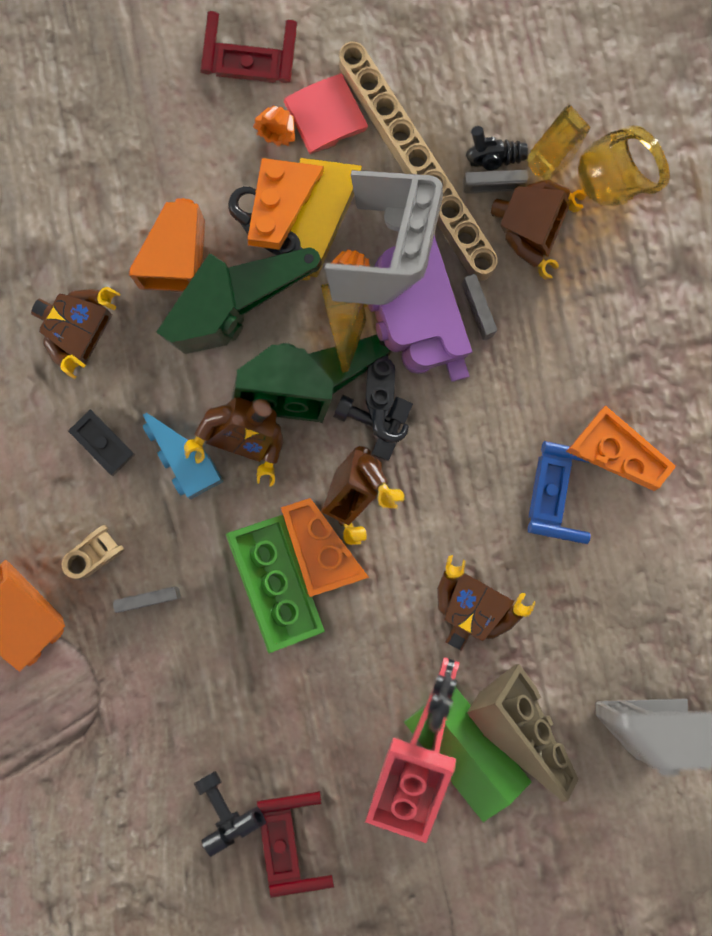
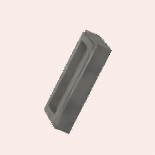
[463,170,528,193]
[462,274,497,341]
[113,586,181,613]

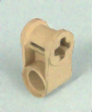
[62,525,125,579]

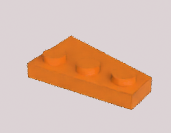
[248,158,324,250]
[566,405,676,491]
[281,498,369,597]

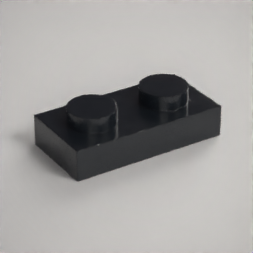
[68,409,135,476]

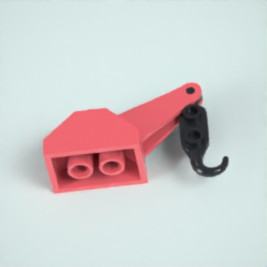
[365,657,460,843]

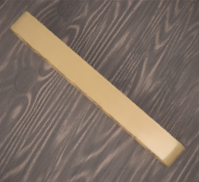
[339,42,498,281]

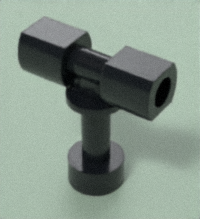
[333,395,413,461]
[194,771,266,857]

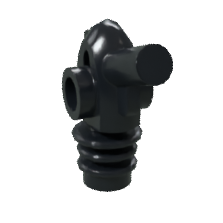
[466,126,528,171]

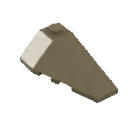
[467,664,578,802]

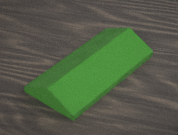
[226,515,325,654]
[404,687,531,822]

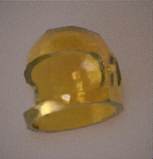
[577,125,670,206]

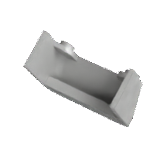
[325,170,443,305]
[595,699,712,776]

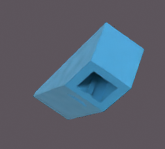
[142,413,223,499]

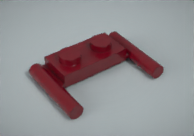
[200,11,298,83]
[257,791,334,898]

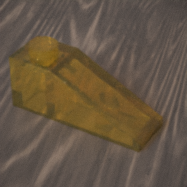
[527,104,591,180]
[320,284,368,373]

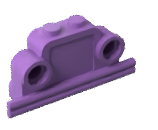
[368,235,472,382]

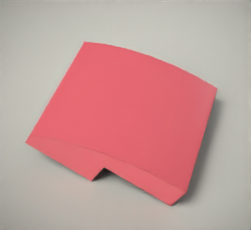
[283,73,368,154]

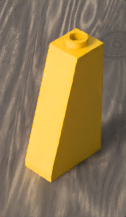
[291,158,362,280]

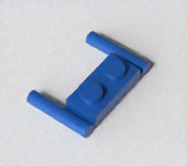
[528,441,591,544]

